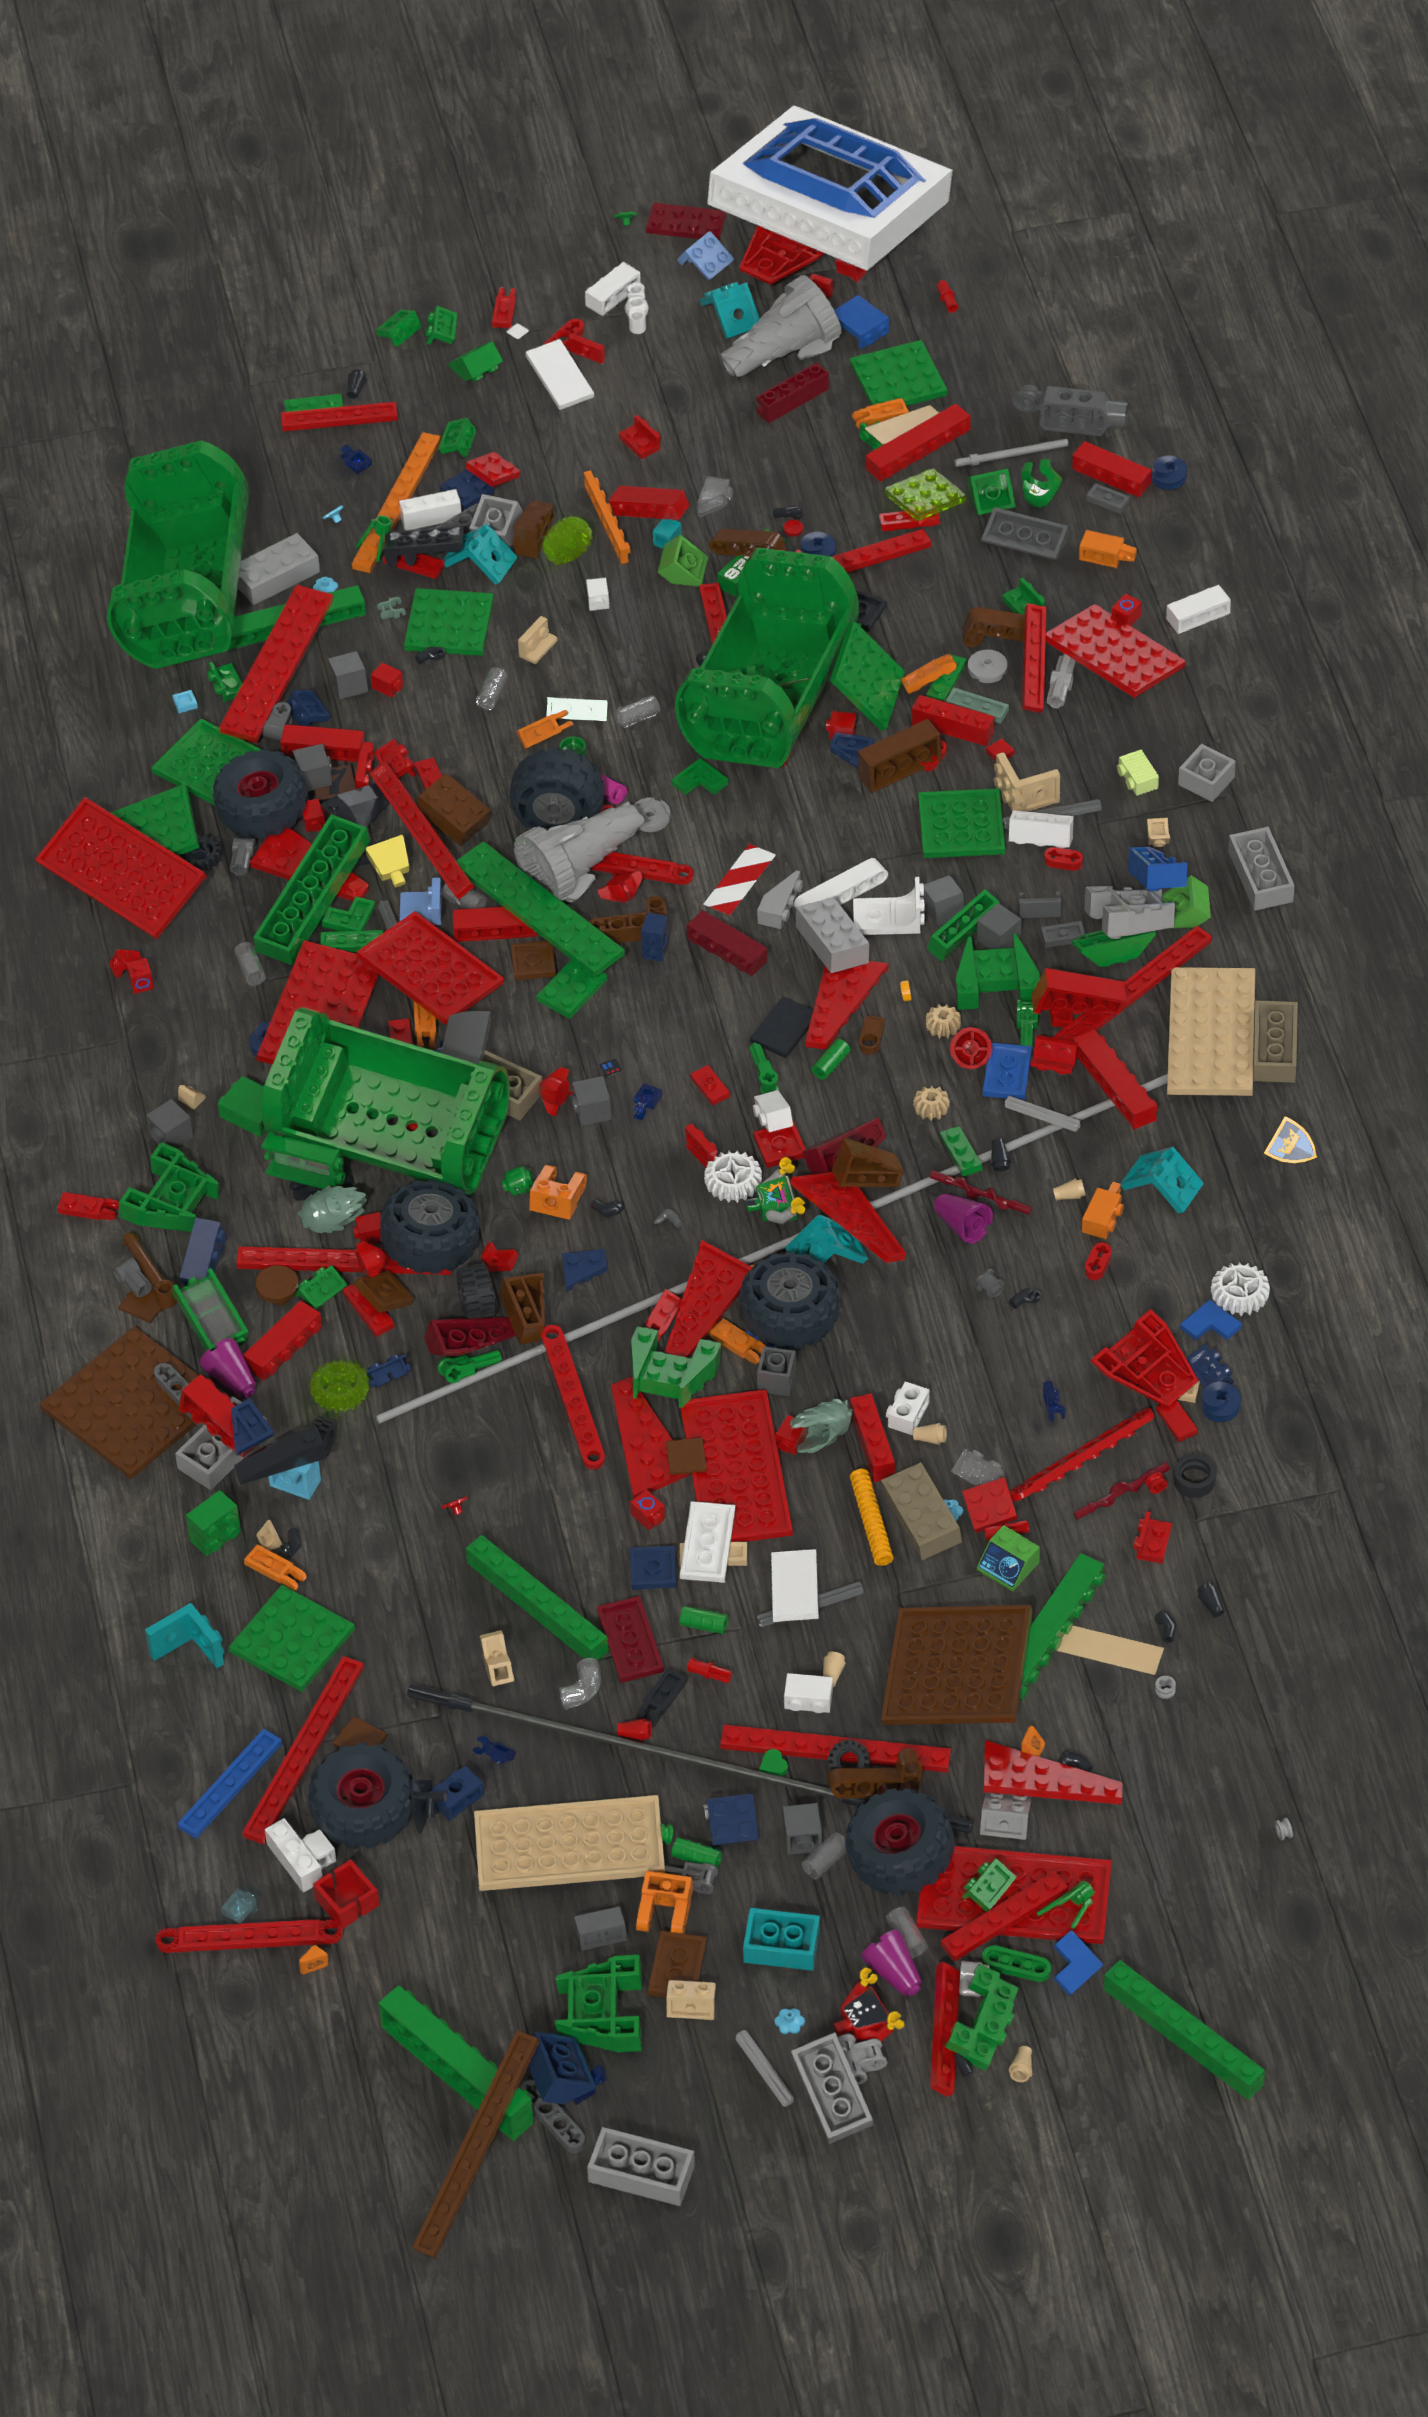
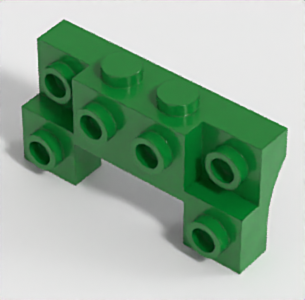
[945,1964,1018,2071]

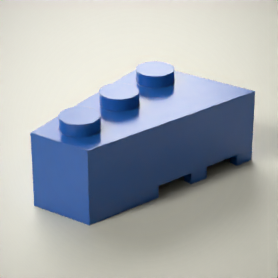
[1128,847,1188,891]

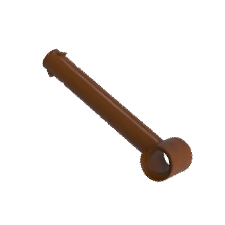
[123,1232,177,1309]

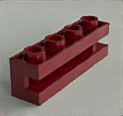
[756,362,829,423]

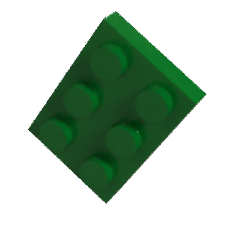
[536,960,607,1019]

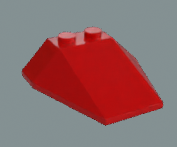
[739,225,824,285]
[1091,1309,1199,1408]

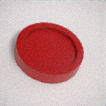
[784,520,803,537]

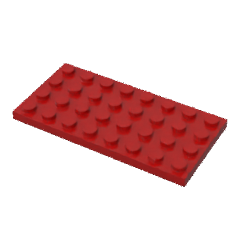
[35,797,207,940]
[257,940,379,1065]
[680,1389,793,1542]
[916,1846,1112,1944]

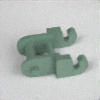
[377,597,406,619]

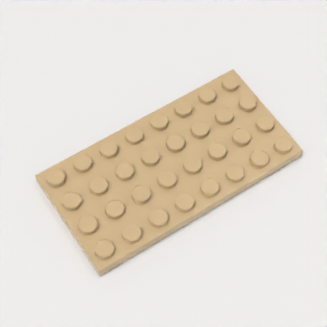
[1167,967,1255,1096]
[474,1795,665,1891]

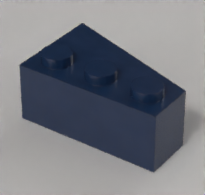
[179,1218,228,1285]

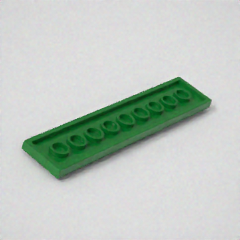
[457,841,625,977]

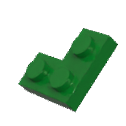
[671,758,729,795]
[322,897,375,931]

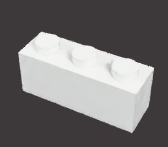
[585,262,641,316]
[399,489,461,530]
[1166,585,1231,634]
[1009,810,1074,848]
[265,1818,322,1893]

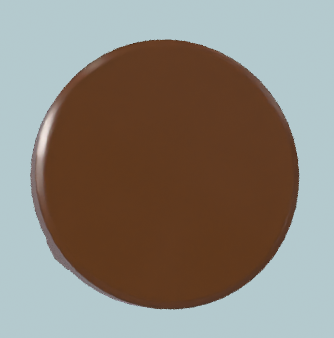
[255,1265,299,1306]

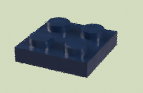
[439,469,494,511]
[630,1546,677,1590]
[707,1794,759,1846]

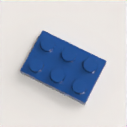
[983,1043,1032,1100]

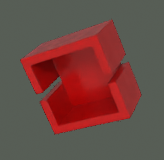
[313,1860,380,1929]

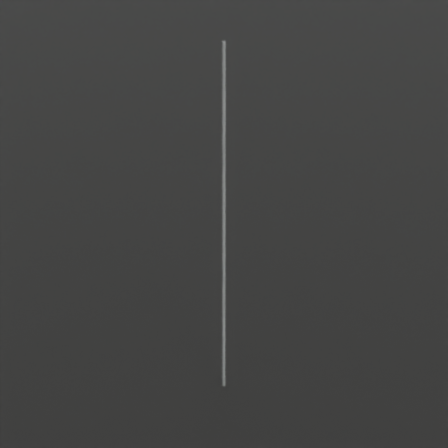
[376,1074,1168,1424]

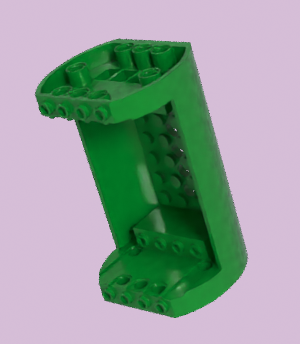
[107,440,249,669]
[675,548,859,768]
[262,1007,510,1195]

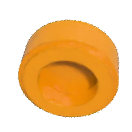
[900,980,912,1002]

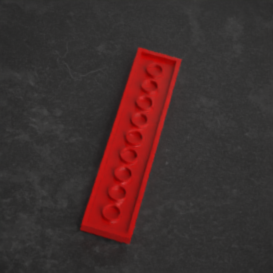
[219,584,333,743]

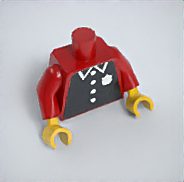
[833,1968,904,2043]

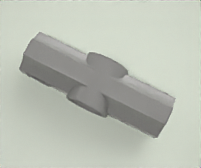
[1047,654,1076,708]

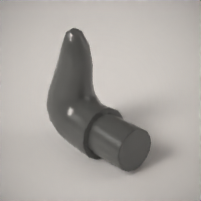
[654,1209,683,1228]

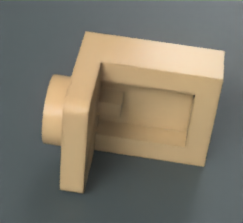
[1147,818,1170,847]

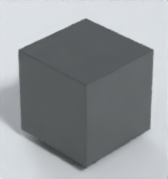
[328,651,368,699]
[293,744,332,791]
[923,875,964,926]
[977,903,1021,949]
[571,1076,612,1126]
[146,1099,193,1148]
[757,1346,796,1397]
[783,1803,822,1855]

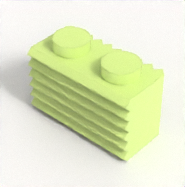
[1117,749,1159,796]

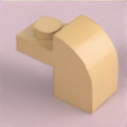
[480,1631,514,1686]

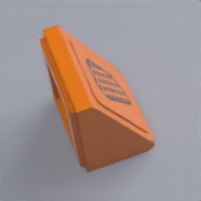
[1021,1726,1045,1757]
[299,1945,328,1974]

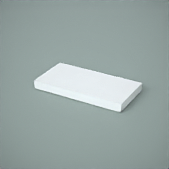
[526,339,594,410]
[680,1501,735,1583]
[771,1549,819,1622]

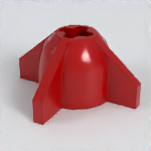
[597,869,643,903]
[539,1067,573,1116]
[353,1241,387,1278]

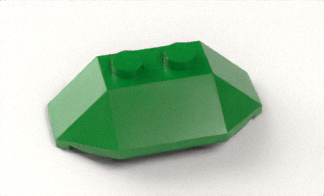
[1072,930,1156,967]

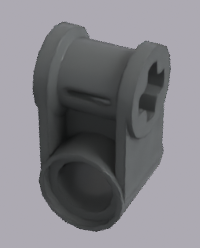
[263,702,293,741]

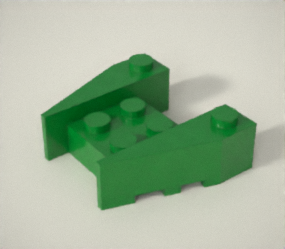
[956,933,1040,1010]
[119,1142,219,1232]
[630,1326,721,1408]
[555,1955,642,2052]

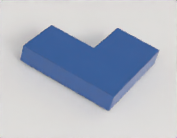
[1180,1300,1242,1340]
[1054,1930,1103,1996]

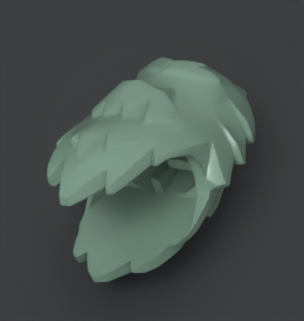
[298,1185,367,1233]
[790,1398,853,1453]

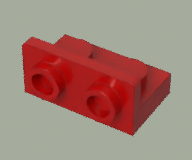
[619,415,661,460]
[374,739,416,778]
[1030,1035,1078,1074]
[1133,1511,1172,1564]

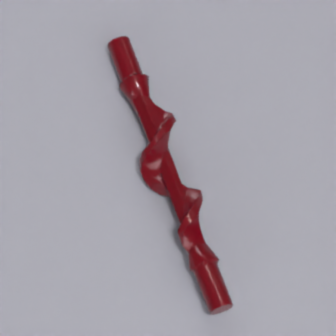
[930,1170,1032,1215]
[1073,1462,1170,1520]

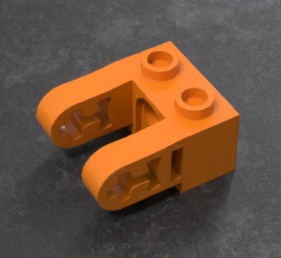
[530,1165,587,1220]
[636,1871,694,1934]

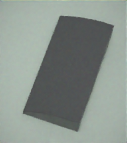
[981,507,1069,560]
[441,1011,491,1064]

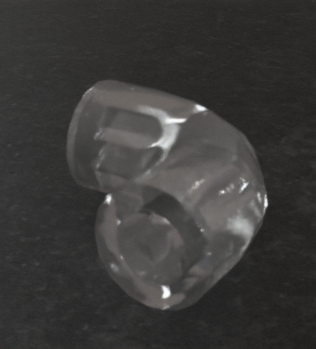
[559,1658,601,1710]

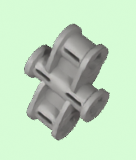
[838,2034,887,2085]

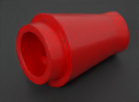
[617,1718,652,1741]

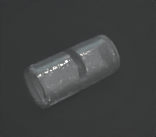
[476,668,508,710]
[615,695,660,728]
[442,884,487,909]
[234,942,266,986]
[802,1832,847,1880]
[886,1907,928,1958]

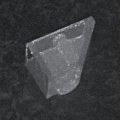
[698,476,733,517]

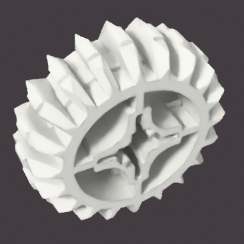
[704,1150,762,1203]
[1211,1262,1270,1316]

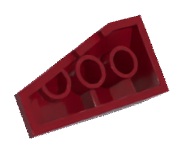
[802,1117,886,1174]
[424,1317,516,1356]

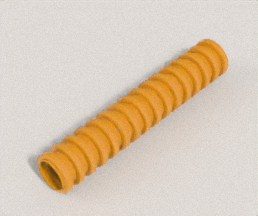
[850,1469,894,1566]

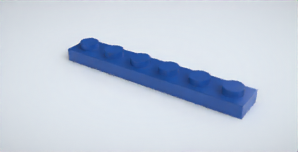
[177,1729,282,1839]

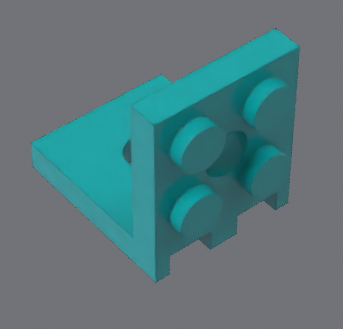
[699,282,760,339]
[443,523,518,585]
[1120,1146,1204,1214]
[785,1214,868,1264]
[145,1603,225,1669]

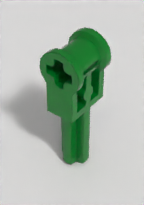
[1017,999,1038,1049]
[749,1042,779,1095]
[437,1350,502,1383]

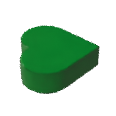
[760,1749,788,1777]

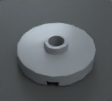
[968,650,1007,683]
[633,797,671,832]

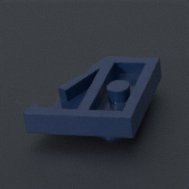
[830,732,874,769]
[562,1249,607,1291]
[231,1398,274,1456]

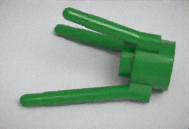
[356,515,392,562]
[1037,1881,1094,1929]

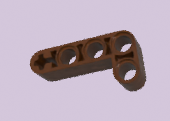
[709,529,787,556]
[962,607,1025,647]
[589,895,667,943]
[827,1748,922,1798]

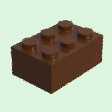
[417,773,491,846]

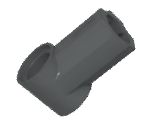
[230,837,256,876]
[113,1258,152,1297]

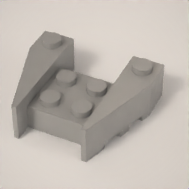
[1084,886,1175,939]

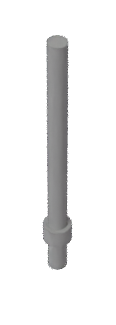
[954,439,1068,467]

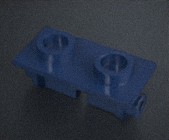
[364,1354,411,1388]

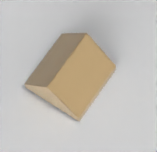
[178,1085,206,1109]
[256,1520,283,1551]

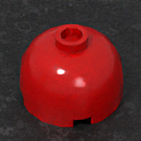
[950,1027,993,1070]

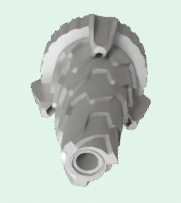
[720,275,841,377]
[514,801,644,903]

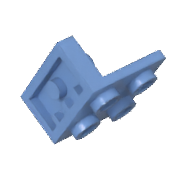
[677,231,734,280]
[400,878,442,925]

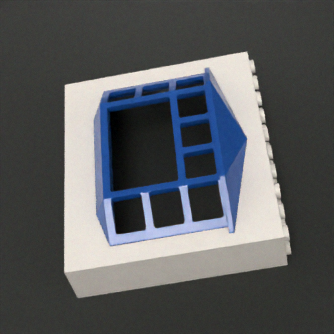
[708,106,952,270]

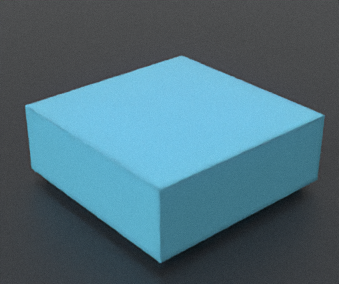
[172,690,198,713]

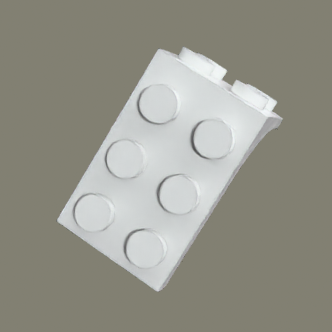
[853,877,924,935]

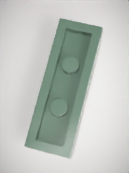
[946,688,1009,724]

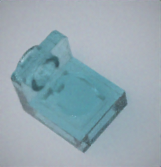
[221,1888,258,1924]

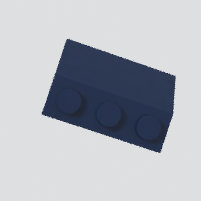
[528,2032,596,2104]

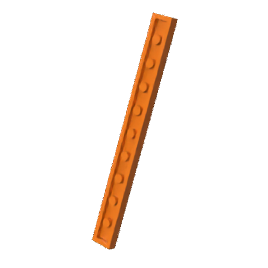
[352,432,441,573]

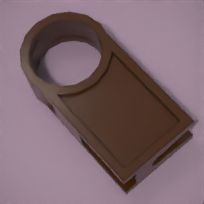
[859,1015,885,1055]

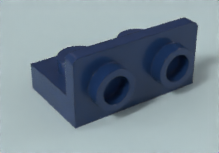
[287,690,330,726]
[1186,1344,1234,1388]

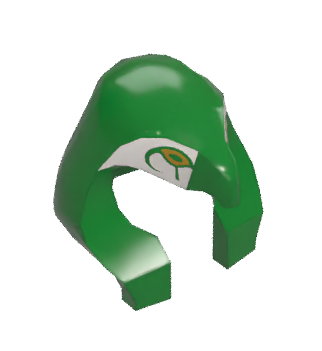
[1021,459,1063,508]

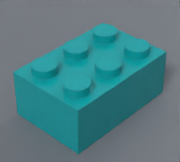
[743,1908,820,1971]

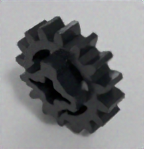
[179,833,222,871]

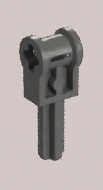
[664,1862,719,1894]

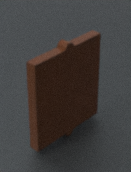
[118,1289,162,1324]
[666,1438,707,1475]
[333,1716,387,1748]

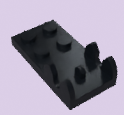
[384,525,464,568]

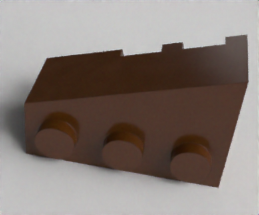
[512,500,555,559]
[832,1138,904,1187]
[499,1272,545,1344]

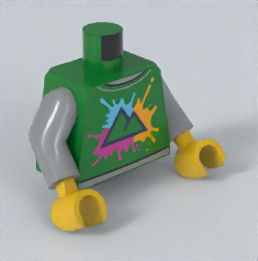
[745,1157,805,1224]

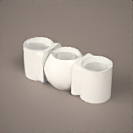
[625,282,649,334]

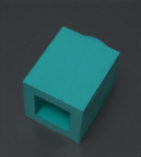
[653,519,682,549]

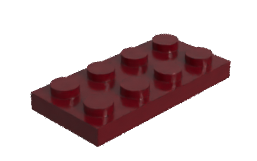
[646,203,727,242]
[596,1596,664,1683]

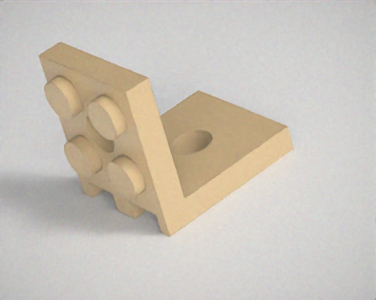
[994,752,1060,812]

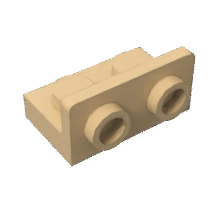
[518,616,558,664]
[667,1980,716,2020]

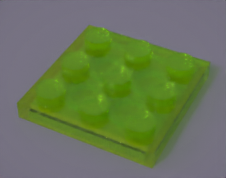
[885,468,966,521]

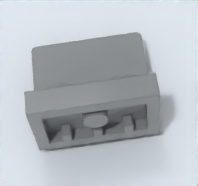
[980,1793,1032,1840]

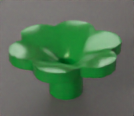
[614,212,637,226]

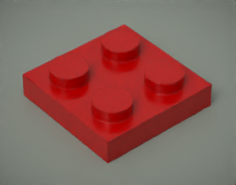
[466,452,521,487]
[753,1121,806,1168]
[962,1477,1018,1533]

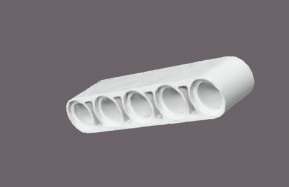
[794,858,888,908]

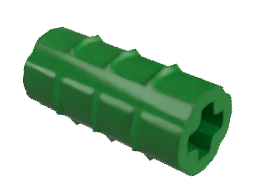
[811,1039,850,1080]
[680,1606,729,1634]
[672,1837,722,1868]

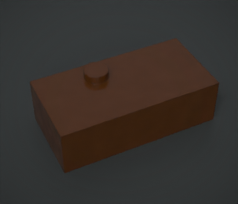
[858,719,941,793]

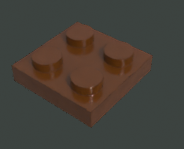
[511,941,556,981]
[354,1271,414,1313]

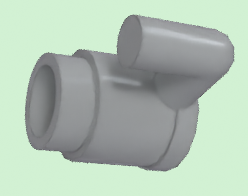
[959,1961,990,1997]

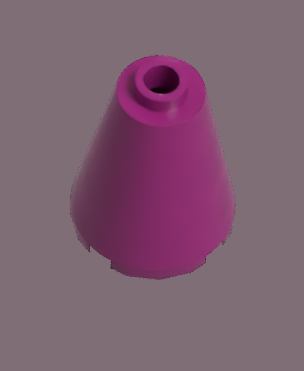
[934,1194,993,1244]
[199,1337,256,1398]
[861,1929,922,1997]

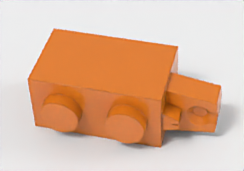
[1079,530,1137,568]
[1082,1182,1124,1239]

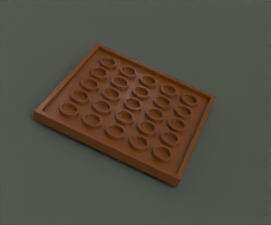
[39,1326,199,1479]
[881,1605,1033,1725]

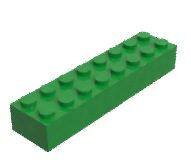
[253,814,370,965]
[378,1985,534,2141]

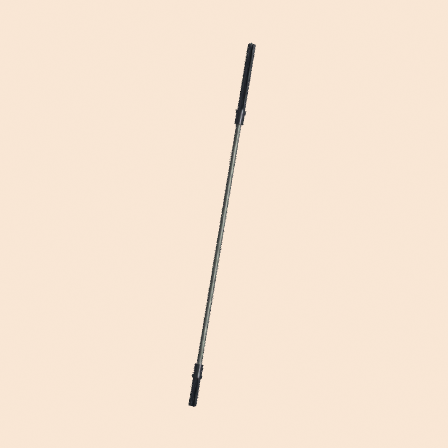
[407,1684,973,1834]

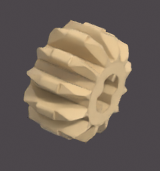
[926,1004,961,1039]
[913,1085,949,1121]

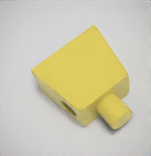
[366,835,409,887]

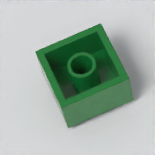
[186,1490,241,1557]

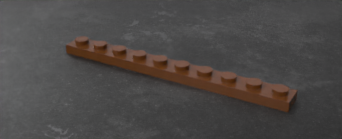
[412,2030,540,2259]

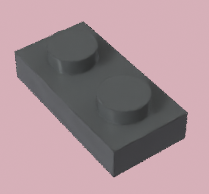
[1086,483,1130,514]
[1041,921,1085,948]

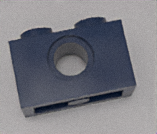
[641,913,669,962]
[430,1766,484,1821]

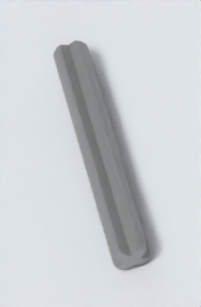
[1005,1096,1081,1132]
[736,2030,794,2107]

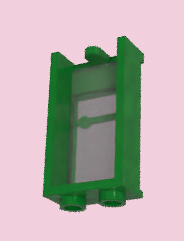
[261,1131,346,1189]
[172,1268,248,1352]

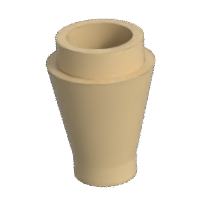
[1053,1178,1086,1201]
[913,1423,947,1445]
[823,1652,846,1687]
[1009,2046,1032,2082]

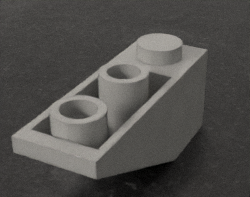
[757,870,803,929]

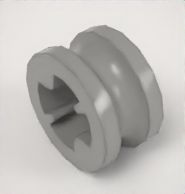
[1155,1676,1176,1699]
[1274,1818,1293,1841]

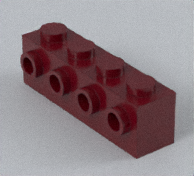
[687,910,767,976]

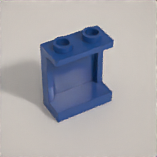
[834,295,889,349]

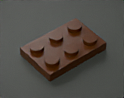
[648,1931,707,1998]

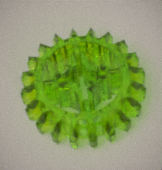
[542,515,593,566]
[310,1358,369,1414]

